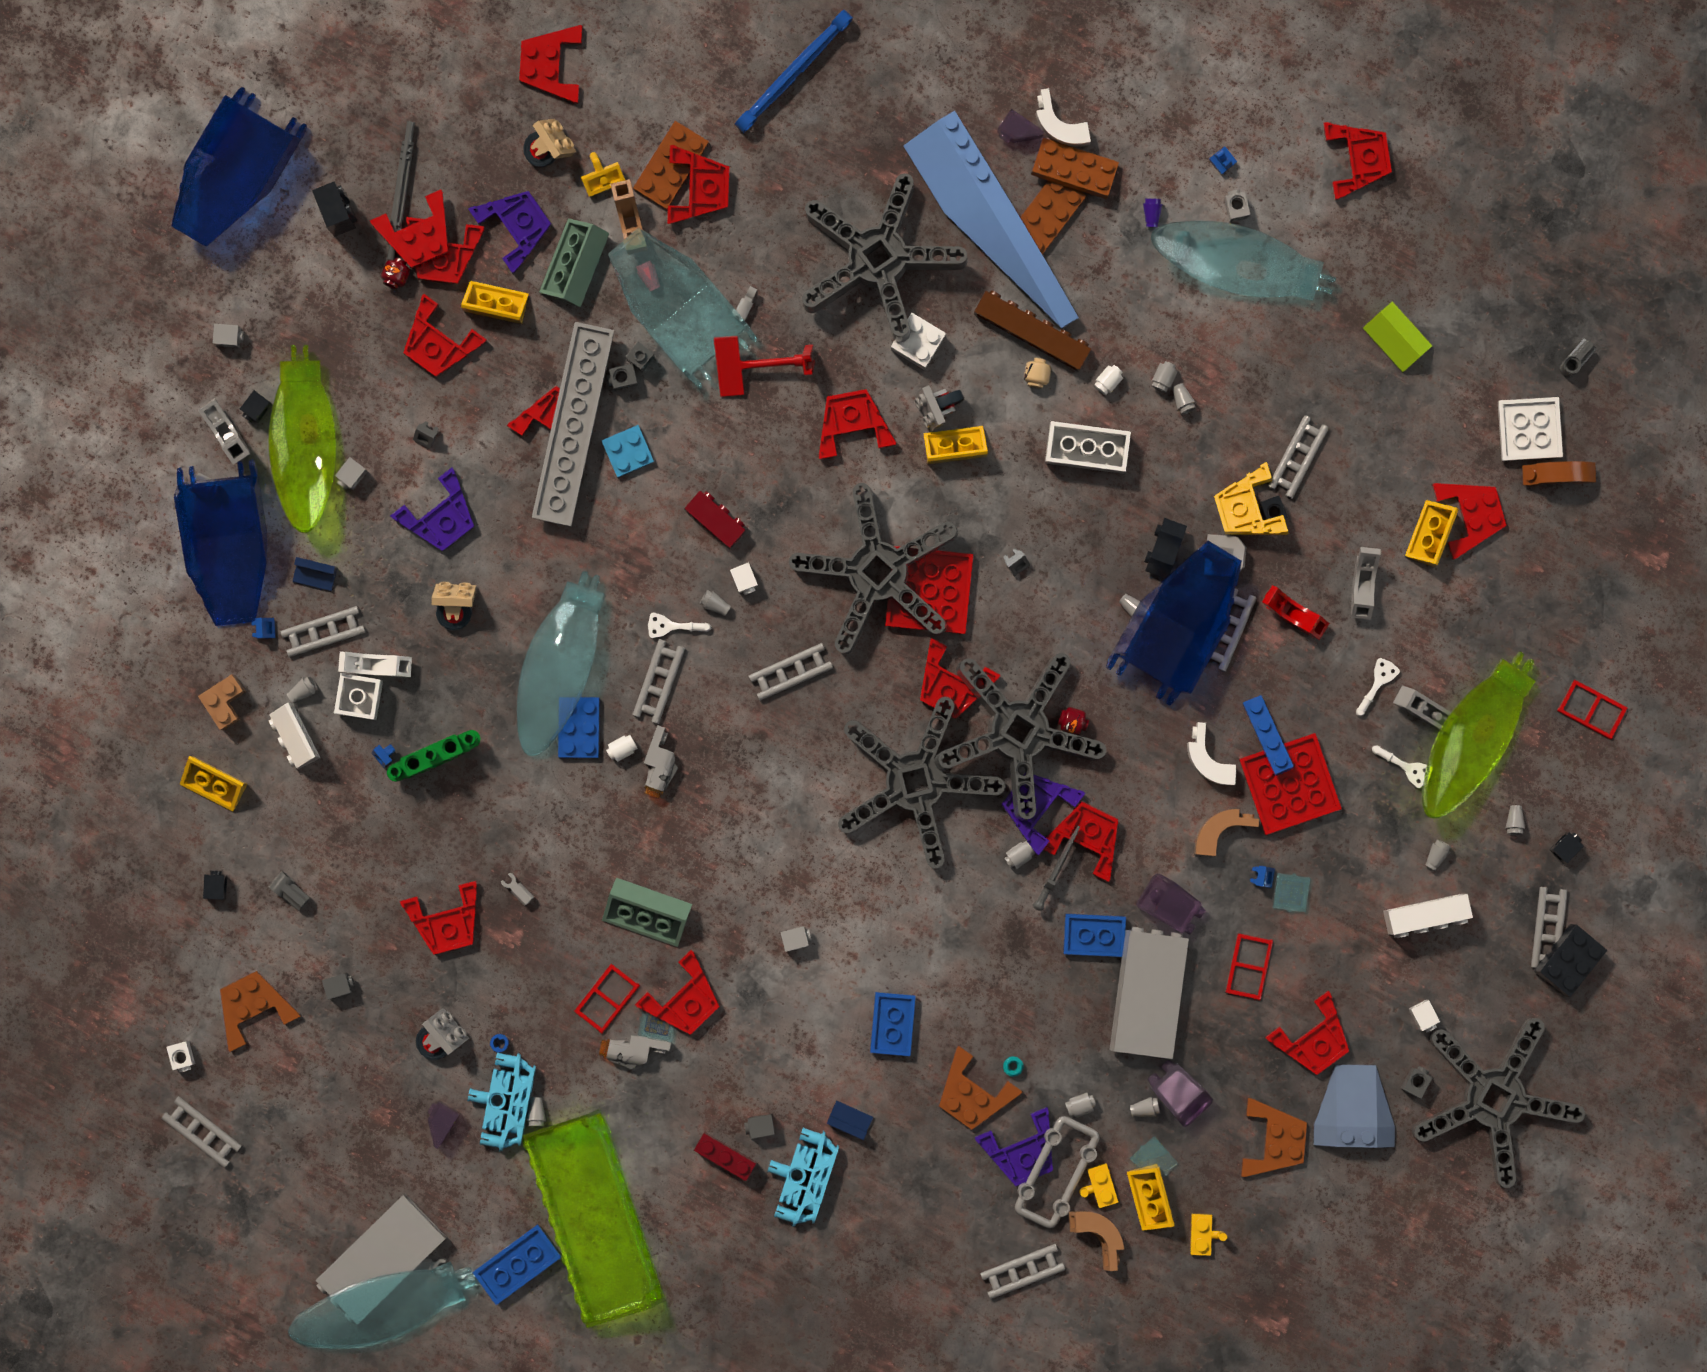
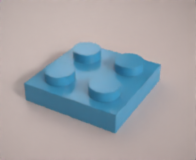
[601,425,654,478]

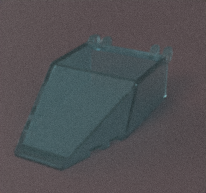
[608,228,757,388]

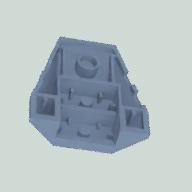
[1313,1064,1395,1148]

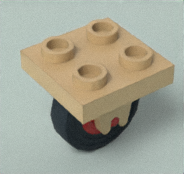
[523,119,576,167]
[432,582,476,630]

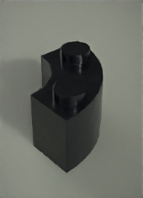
[1144,518,1187,579]

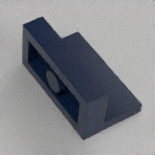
[293,557,337,591]
[827,1100,873,1140]

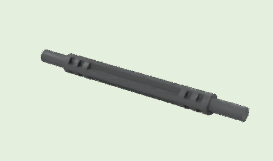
[387,121,415,260]

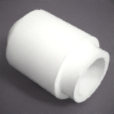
[1094,365,1123,395]
[606,735,638,762]

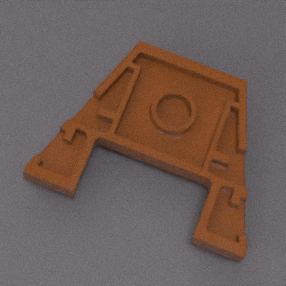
[220,971,301,1052]
[939,1045,1023,1130]
[1241,1098,1307,1177]

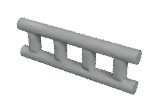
[1268,415,1329,499]
[1200,587,1257,672]
[280,606,366,657]
[632,639,685,724]
[748,643,833,701]
[1531,887,1568,967]
[161,1096,242,1168]
[980,1244,1065,1300]

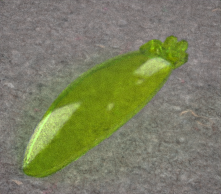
[269,345,336,533]
[1422,651,1535,818]

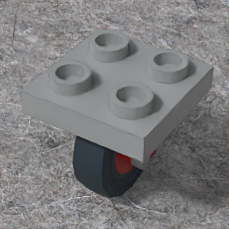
[914,385,964,432]
[416,1008,469,1060]

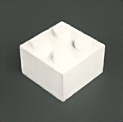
[891,313,946,370]
[334,673,383,720]

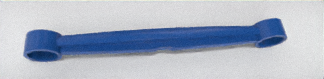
[735,9,853,133]

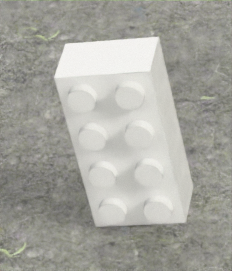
[1045,421,1131,474]
[1383,894,1473,938]

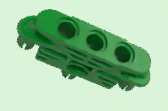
[387,730,481,782]

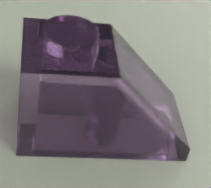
[997,109,1044,143]
[427,1101,461,1149]

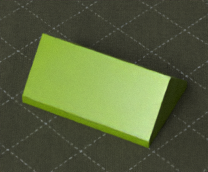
[1362,301,1432,373]

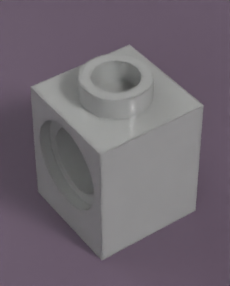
[1224,190,1250,222]
[213,324,244,348]
[335,457,367,490]
[780,926,812,952]

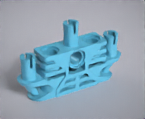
[467,1052,536,1152]
[767,1127,839,1227]

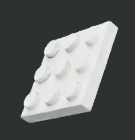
[1498,397,1563,461]

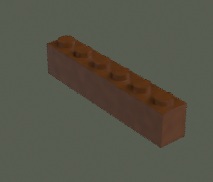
[974,290,1091,372]

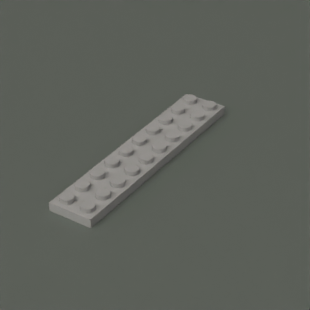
[532,322,614,527]

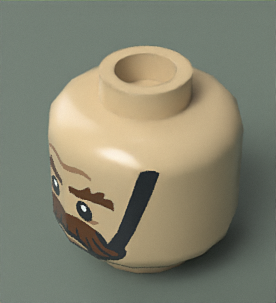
[1023,358,1052,388]

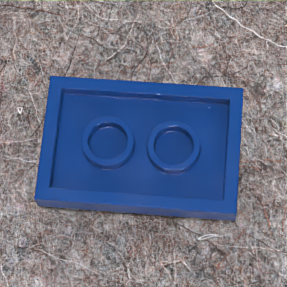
[558,697,600,758]
[1063,914,1126,957]
[870,992,916,1056]

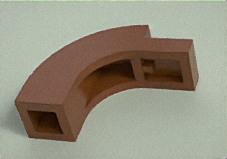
[1522,461,1596,486]

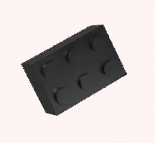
[312,181,358,237]
[1533,924,1607,997]

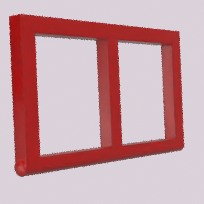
[1557,679,1628,740]
[1225,933,1273,1001]
[574,964,640,1034]

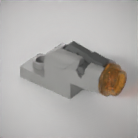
[644,725,678,799]
[599,1035,672,1069]

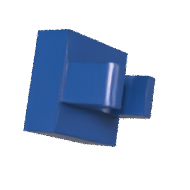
[1209,146,1237,175]
[251,618,276,639]
[371,744,396,769]
[1250,866,1275,888]

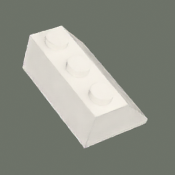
[269,703,320,769]

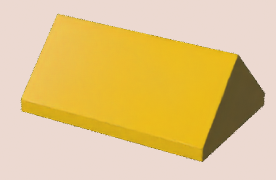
[461,281,528,324]
[923,426,988,464]
[1405,500,1459,567]
[180,756,248,812]
[1127,1164,1175,1231]

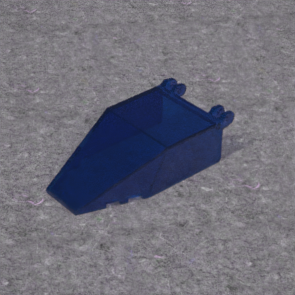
[171,87,307,247]
[174,460,267,626]
[1106,540,1242,706]

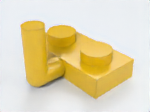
[581,152,625,197]
[1079,1163,1118,1208]
[1190,1214,1227,1256]

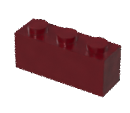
[684,491,746,549]
[693,1131,757,1181]

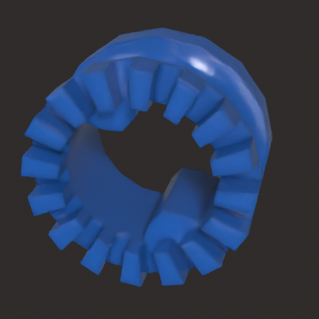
[490,1034,509,1052]

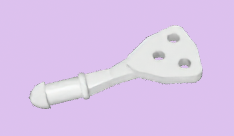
[648,613,711,638]
[1356,658,1400,717]
[1372,745,1431,788]

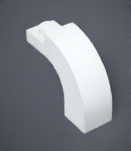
[1036,88,1091,147]
[338,652,412,677]
[1187,722,1236,785]

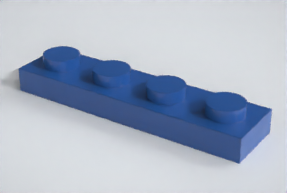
[1243,695,1294,776]

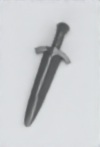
[1033,826,1080,911]

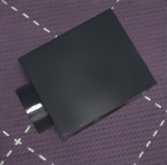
[240,390,272,423]
[1259,495,1288,520]
[1549,832,1584,864]
[203,871,227,900]

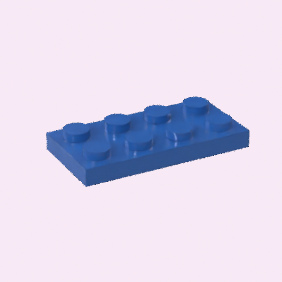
[472,1224,562,1305]

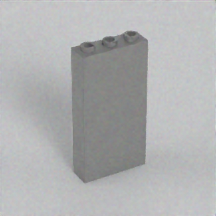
[1109,927,1189,1059]
[315,1194,447,1324]

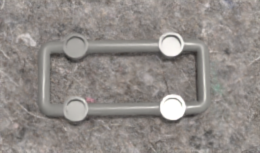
[1015,1116,1099,1228]

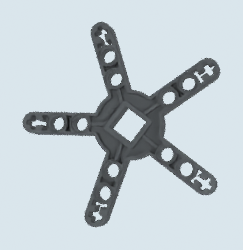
[802,173,968,342]
[789,483,958,654]
[935,653,1106,821]
[838,696,1005,868]
[1412,1017,1585,1188]

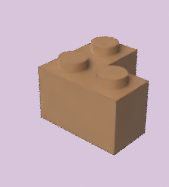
[198,674,246,731]

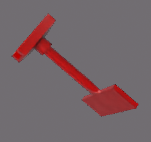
[714,336,815,397]

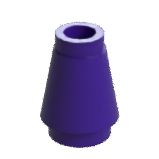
[1143,198,1163,227]

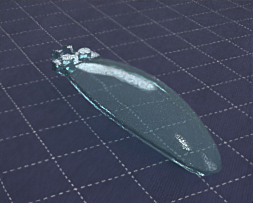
[1151,221,1336,301]
[517,571,606,756]
[288,1262,476,1349]

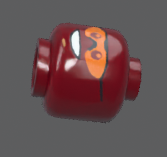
[381,258,410,289]
[1058,707,1089,735]

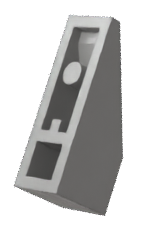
[1393,685,1458,734]

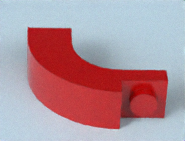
[1262,585,1330,640]

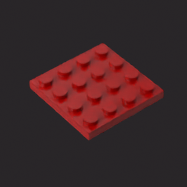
[885,546,973,634]
[1239,733,1342,835]

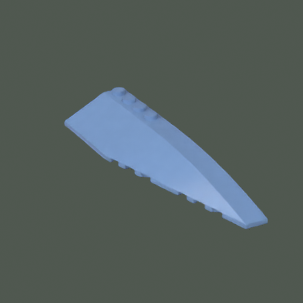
[903,111,1079,329]

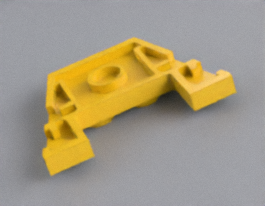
[1214,462,1289,535]

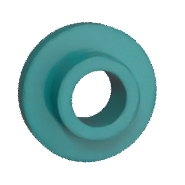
[1003,1056,1023,1077]

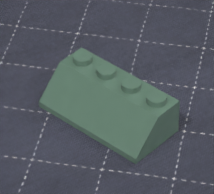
[539,218,609,307]
[602,878,692,947]

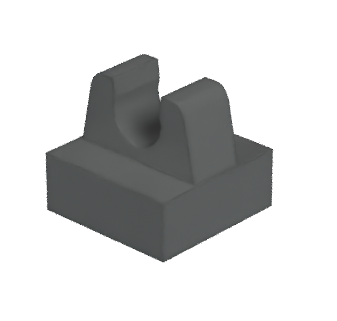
[413,421,438,449]
[1004,548,1030,576]

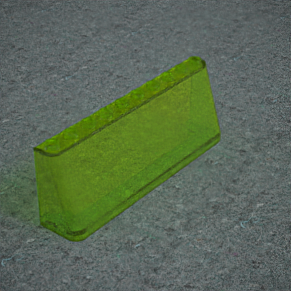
[523,1110,663,1328]

